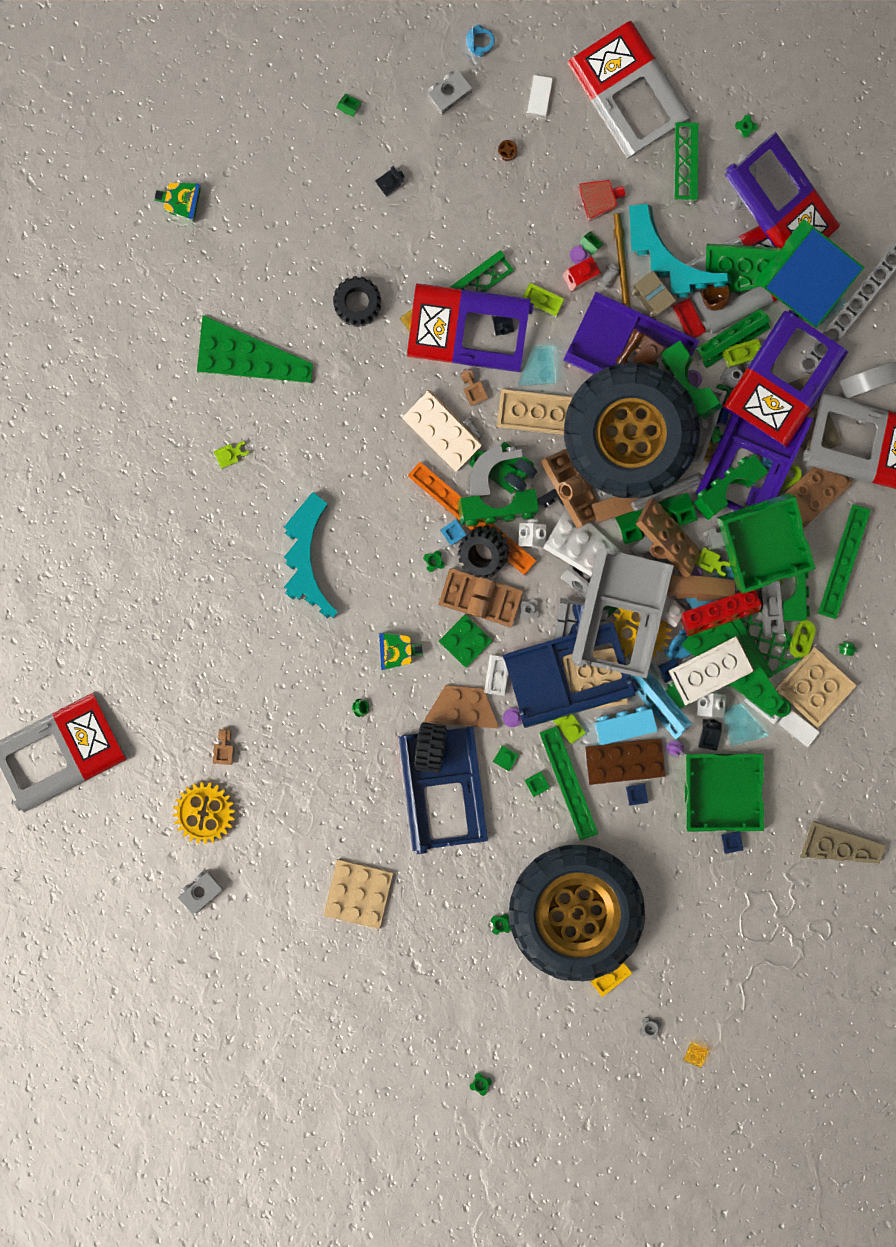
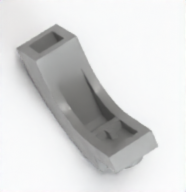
[840,362,896,399]
[469,445,523,497]

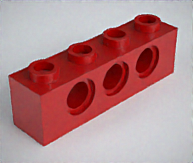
[681,590,761,637]

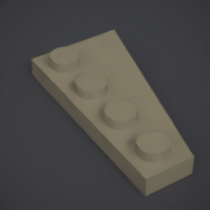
[800,821,886,864]

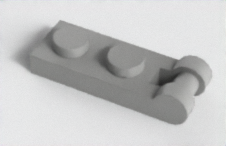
[760,580,784,636]

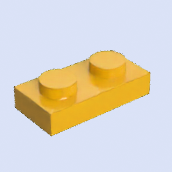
[590,963,632,997]

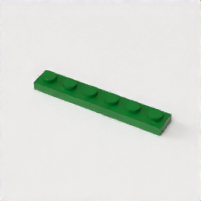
[817,504,871,620]
[539,726,598,841]

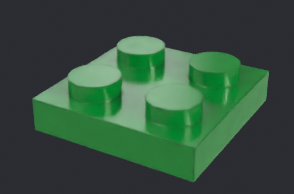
[438,614,492,668]

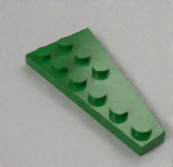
[705,243,782,292]
[197,315,313,384]
[681,622,784,719]

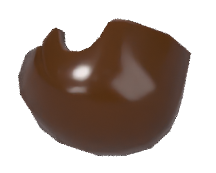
[701,284,732,311]

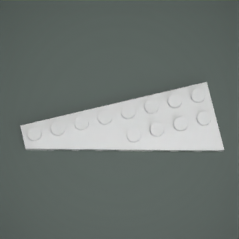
[543,508,685,627]

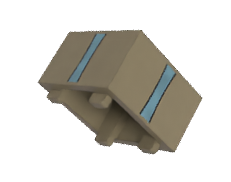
[631,270,676,320]

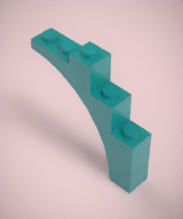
[629,204,731,299]
[284,492,338,619]

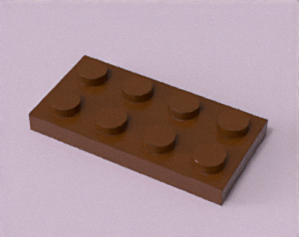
[585,738,666,785]

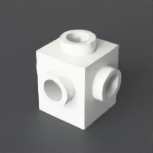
[518,520,546,548]
[697,690,726,718]

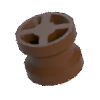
[498,140,517,161]

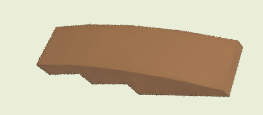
[591,497,669,523]
[667,575,735,601]

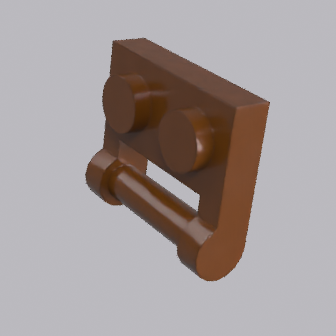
[615,328,665,366]

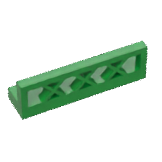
[674,122,698,202]
[449,250,514,292]
[696,308,771,368]

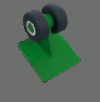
[488,442,538,494]

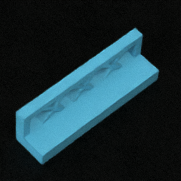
[630,671,693,739]

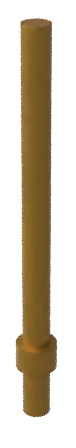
[613,213,630,308]

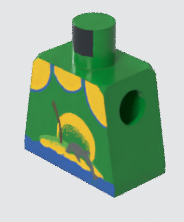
[154,183,201,223]
[379,633,423,670]

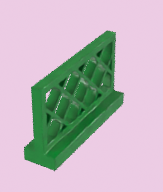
[732,595,802,679]

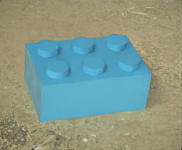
[594,706,657,745]

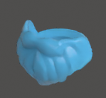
[466,25,495,57]
[664,630,691,659]

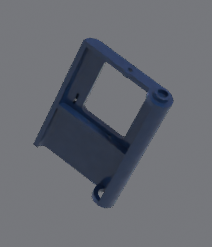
[503,622,638,728]
[397,727,488,854]

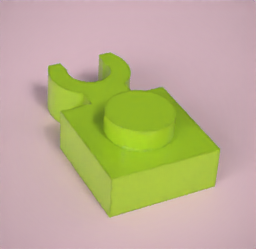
[213,441,250,469]
[695,548,731,577]

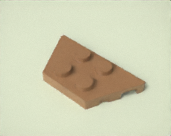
[424,685,498,729]

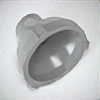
[720,364,746,389]

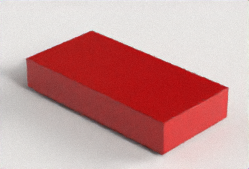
[672,298,706,338]

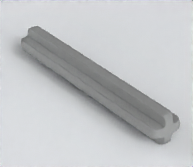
[631,474,701,511]

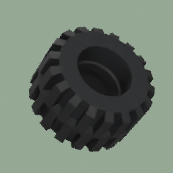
[333,276,381,327]
[458,525,510,578]
[415,722,447,773]

